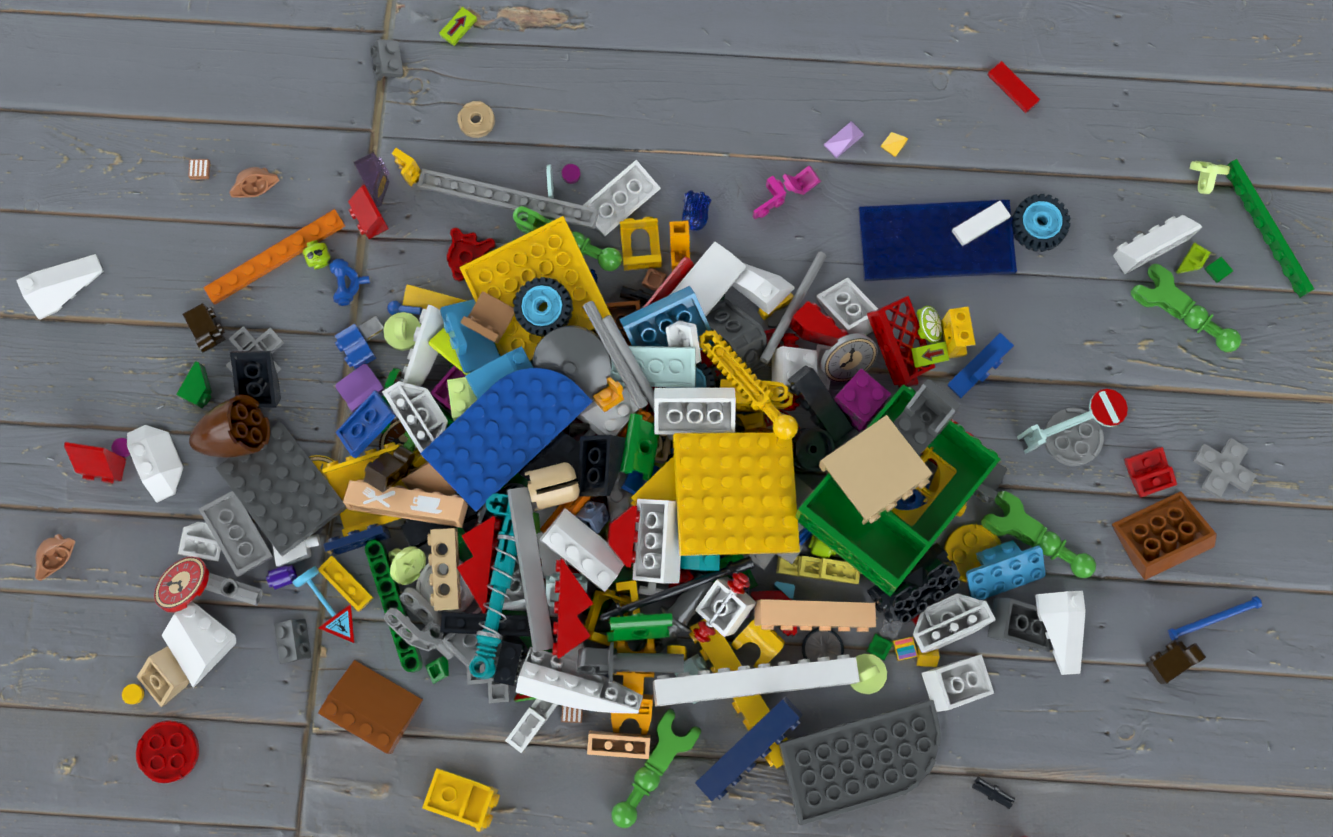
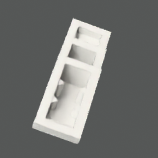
[505,699,558,753]

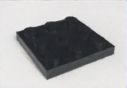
[518,431,580,489]

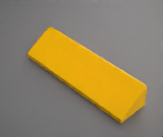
[402,284,466,310]

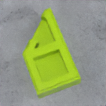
[1175,242,1211,274]

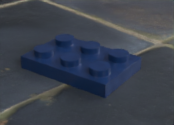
[323,523,391,556]

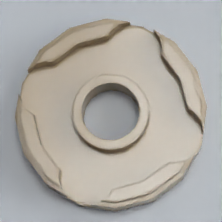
[458,101,495,138]

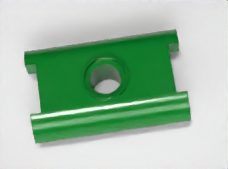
[620,414,660,481]
[607,613,672,642]

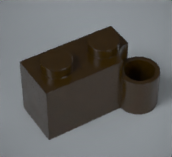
[182,303,226,353]
[364,445,415,492]
[1146,640,1206,684]

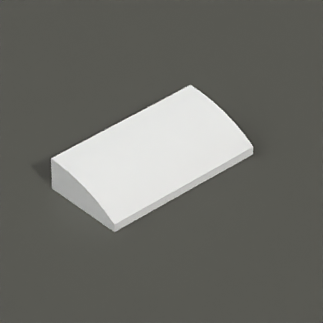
[583,160,661,237]
[670,242,747,317]

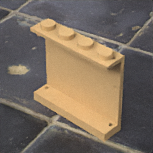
[819,415,932,525]

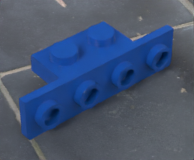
[947,333,1014,399]

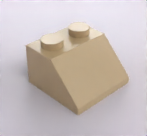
[137,646,189,707]

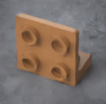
[460,292,515,344]

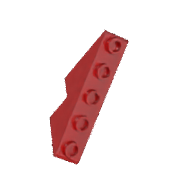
[457,516,502,613]
[552,558,594,659]

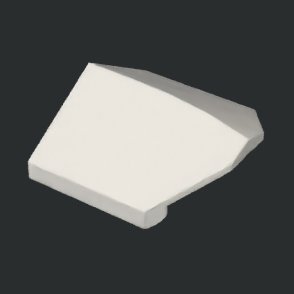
[178,522,221,561]

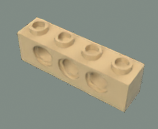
[428,528,462,611]

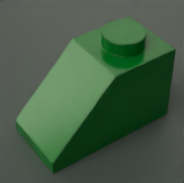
[176,361,212,409]

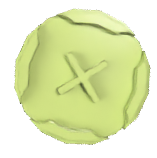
[1189,161,1230,194]
[383,312,421,351]
[388,546,426,585]
[850,654,887,694]

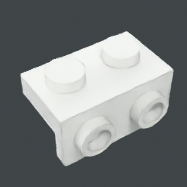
[666,321,701,363]

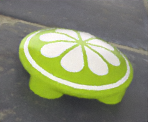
[917,306,943,343]

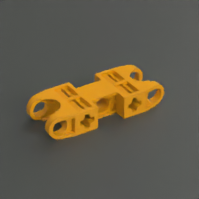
[611,639,656,735]

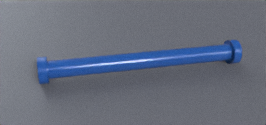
[1168,596,1262,640]

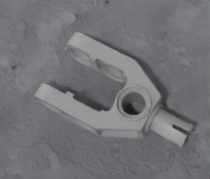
[384,587,454,660]

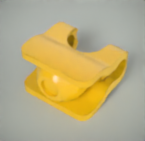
[731,620,785,668]

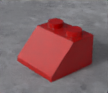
[348,185,389,239]

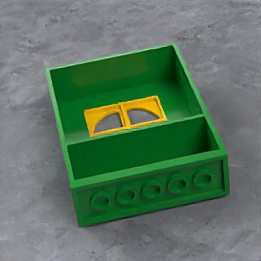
[795,385,1001,597]

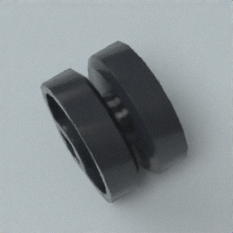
[792,428,835,471]

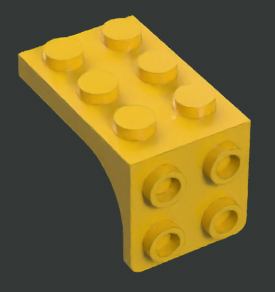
[422,768,500,832]

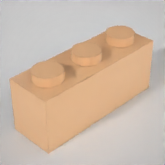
[587,730,651,759]

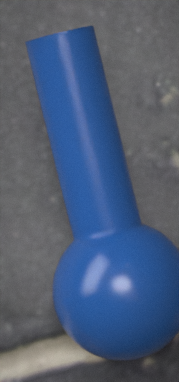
[387,301,423,315]

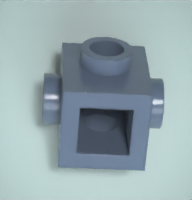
[576,501,610,534]

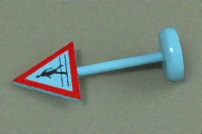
[292,566,354,643]

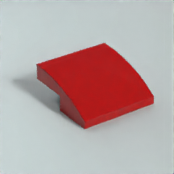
[1124,447,1177,497]

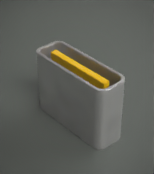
[358,316,384,341]

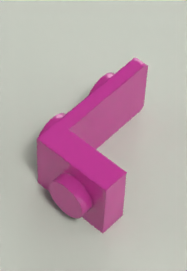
[782,166,821,195]
[753,176,786,219]

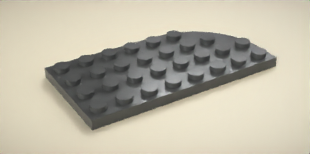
[778,700,941,825]

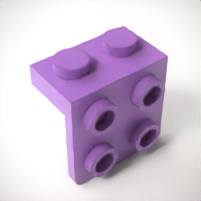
[335,364,385,413]

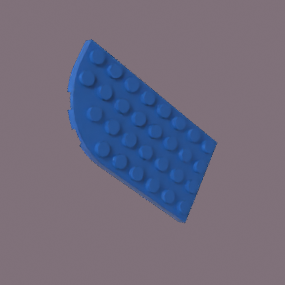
[420,368,593,512]

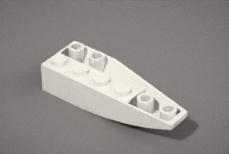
[391,304,444,420]
[516,647,643,713]

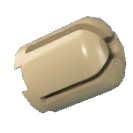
[525,463,580,511]

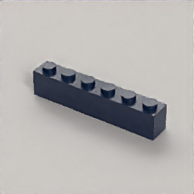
[695,697,803,802]

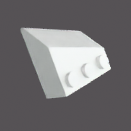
[577,386,647,436]
[162,601,236,688]

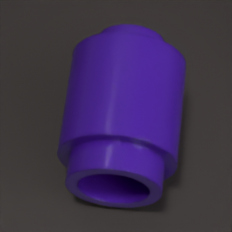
[266,564,298,590]

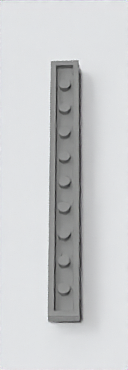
[417,168,599,229]

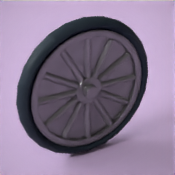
[802,628,844,662]

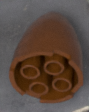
[189,395,270,458]

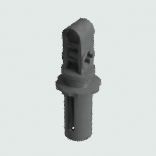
[634,572,714,653]

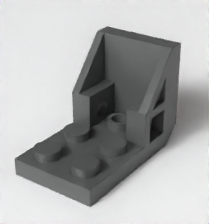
[706,299,769,374]
[893,378,961,456]

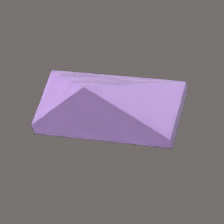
[824,121,864,159]

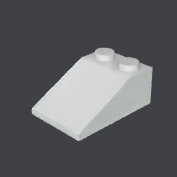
[816,278,878,336]
[922,654,994,712]

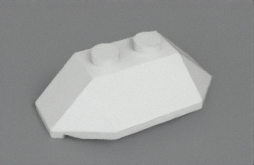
[382,381,448,453]
[127,425,184,503]
[913,593,996,653]

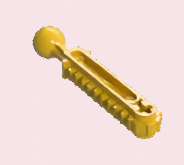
[699,330,798,440]

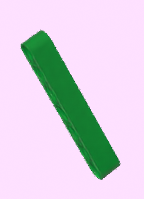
[365,540,423,673]

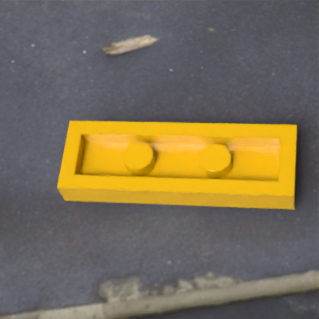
[318,556,374,612]

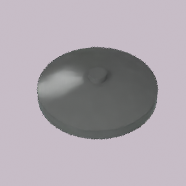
[532,326,612,400]

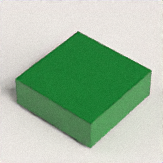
[1205,256,1233,283]
[866,633,893,661]

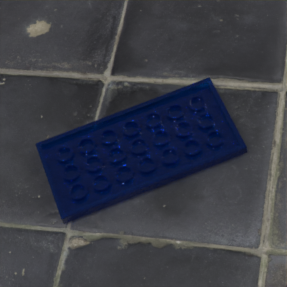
[858,200,1017,281]

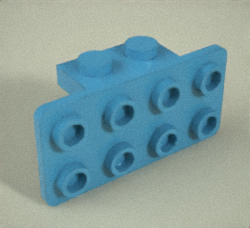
[440,299,500,373]
[966,540,1046,600]

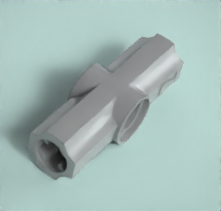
[204,573,263,606]

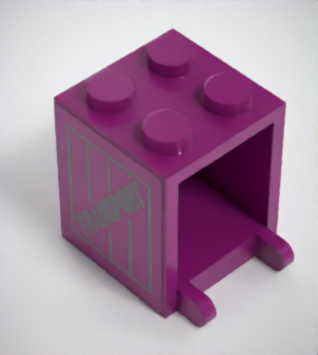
[834,368,891,432]

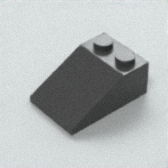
[987,597,1051,651]

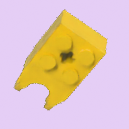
[720,379,793,413]

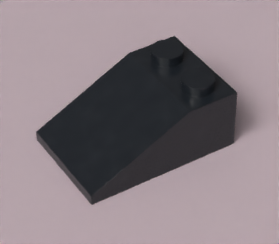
[230,351,281,408]
[578,435,626,497]

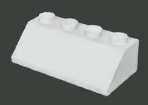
[1113,215,1202,274]
[654,388,736,434]
[633,499,681,583]
[539,508,624,592]

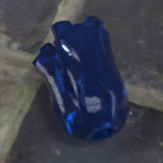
[682,190,712,231]

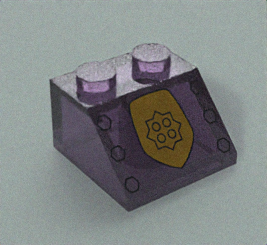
[353,152,390,207]

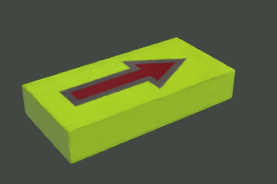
[439,7,477,46]
[911,341,949,368]

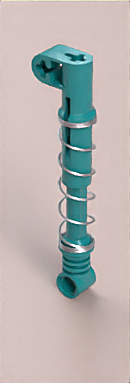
[469,493,519,679]

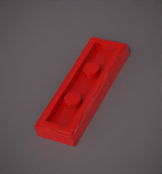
[987,61,1040,114]

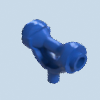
[329,259,370,306]

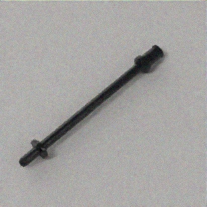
[600,556,754,621]

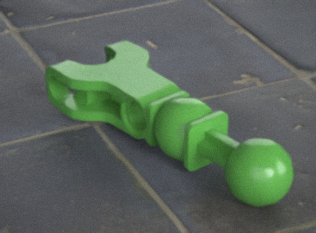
[513,206,622,271]
[1131,264,1242,352]
[981,491,1096,578]
[611,708,701,828]

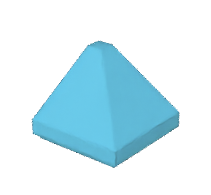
[774,581,795,599]

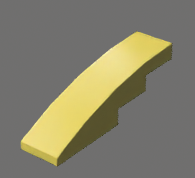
[776,556,860,584]

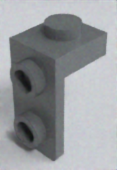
[974,463,1007,503]

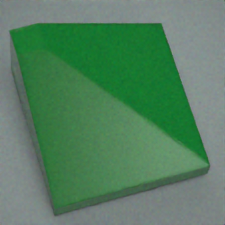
[425,656,449,684]

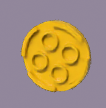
[944,524,1001,583]

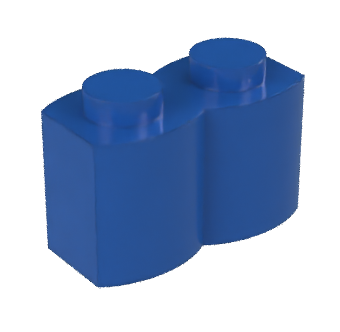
[335,324,376,369]

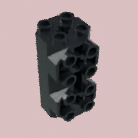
[867,543,960,624]

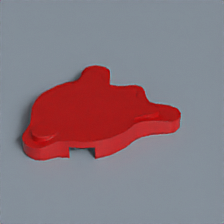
[447,228,496,282]

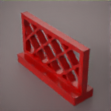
[867,296,935,386]

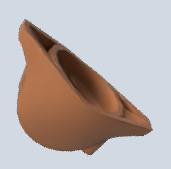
[230,167,279,198]
[35,534,76,581]

